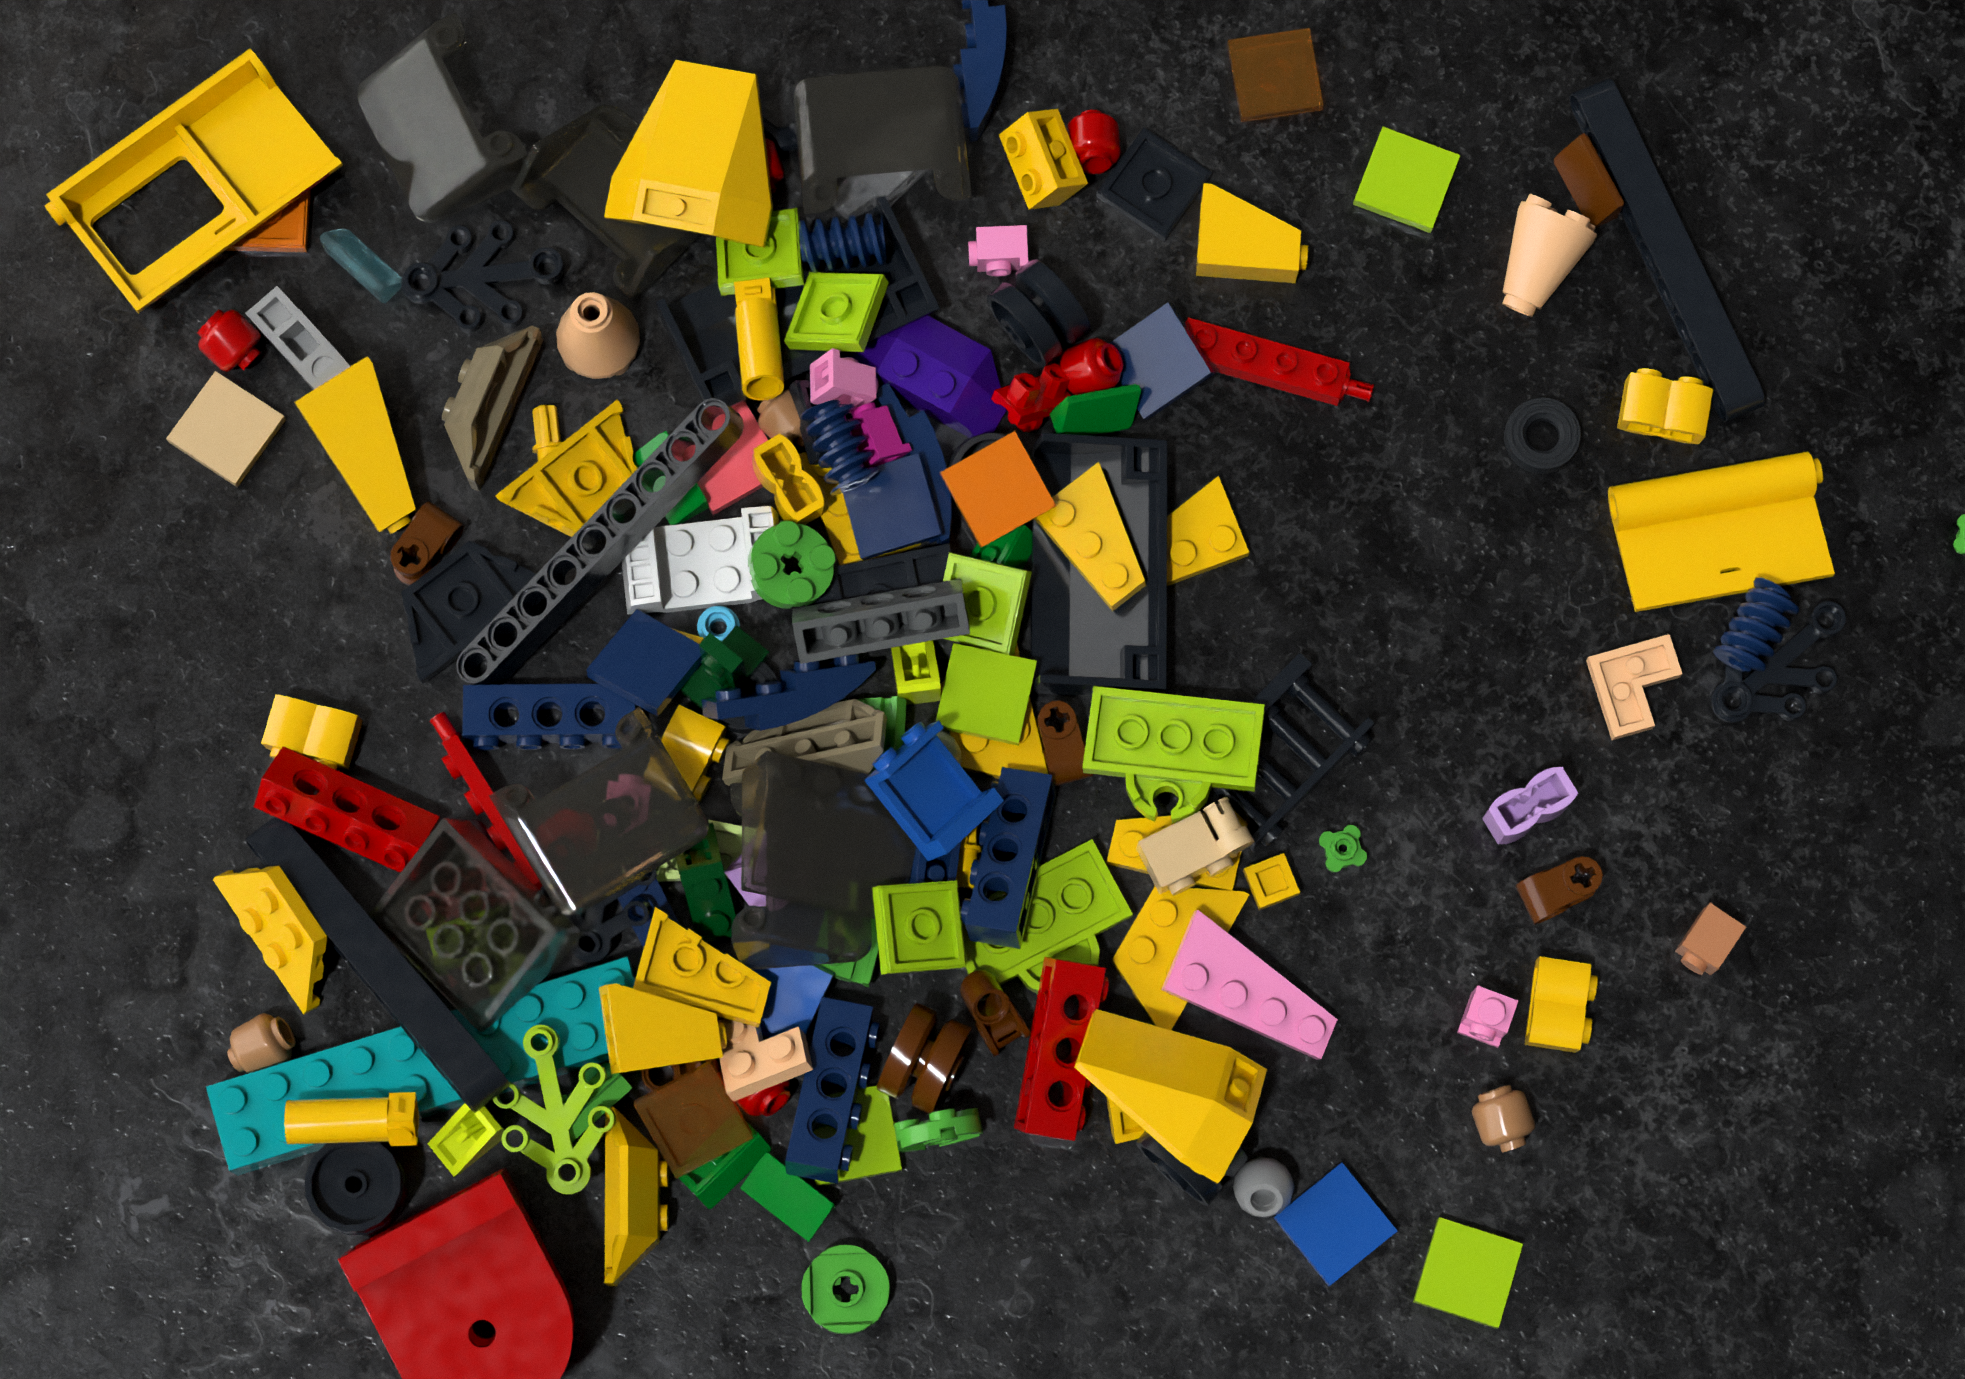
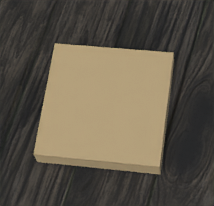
[166,371,286,487]

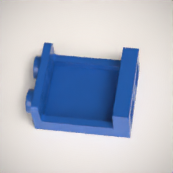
[864,720,1004,861]

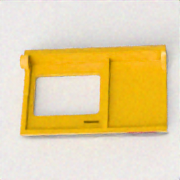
[44,48,343,314]

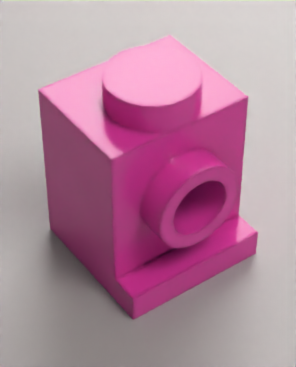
[849,402,912,467]

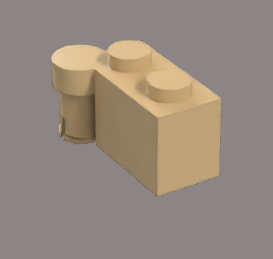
[1136,797,1255,895]

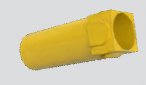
[734,277,784,400]
[284,1092,419,1146]

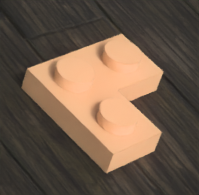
[1586,634,1682,740]
[718,1018,813,1102]

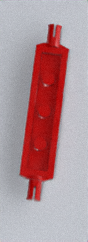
[1185,317,1374,406]
[430,712,561,914]

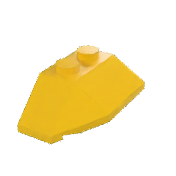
[604,1106,669,1286]

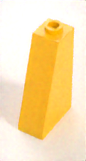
[294,356,416,534]

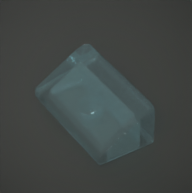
[320,229,401,304]

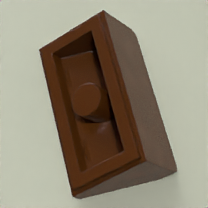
[1554,133,1624,228]

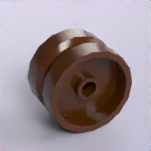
[876,1002,972,1114]

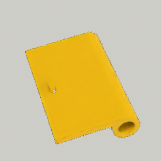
[1608,451,1835,612]

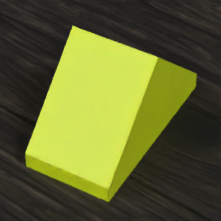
[891,640,941,705]
[427,1103,504,1177]

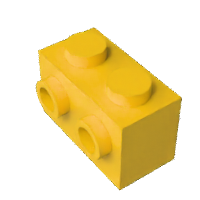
[999,109,1088,210]

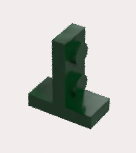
[681,625,770,710]
[671,822,741,943]

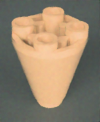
[1502,194,1597,317]
[556,292,640,379]

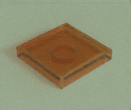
[1227,28,1324,122]
[633,1060,753,1179]

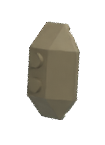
[442,326,543,491]
[722,699,887,802]

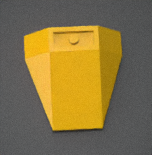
[604,60,773,248]
[1074,1009,1267,1184]

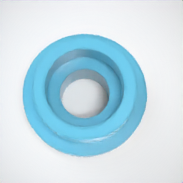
[697,606,740,642]

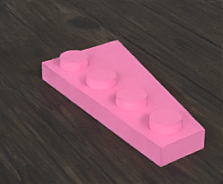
[1161,910,1338,1060]

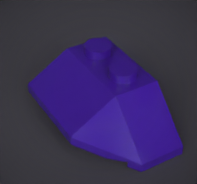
[844,315,1007,438]

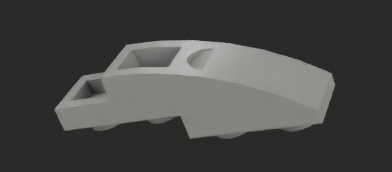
[245,286,390,414]

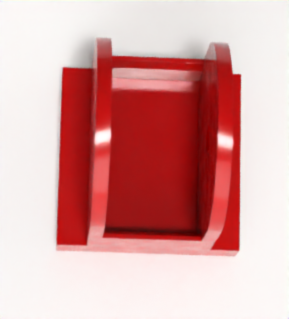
[338,1167,574,1379]

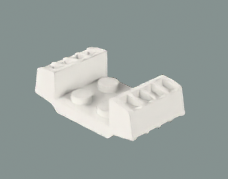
[622,506,786,614]

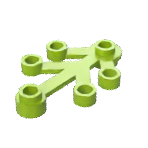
[493,1025,616,1194]

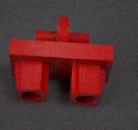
[991,363,1071,432]

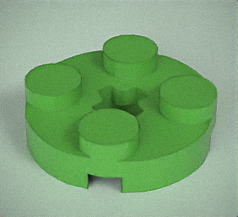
[748,520,835,609]
[893,1108,983,1152]
[801,1245,890,1335]

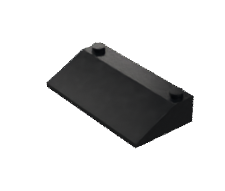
[656,195,940,407]
[1030,433,1167,695]

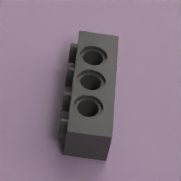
[792,579,970,664]

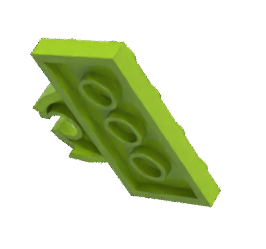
[1082,686,1265,824]
[960,839,1133,994]

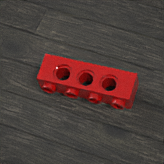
[254,746,440,877]
[1014,957,1109,1141]

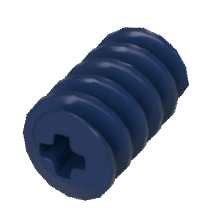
[798,213,887,273]
[800,400,879,496]
[1713,577,1800,672]

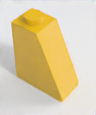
[1196,183,1308,283]
[599,983,727,1074]

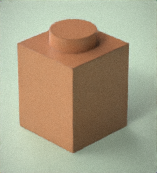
[1675,903,1746,975]

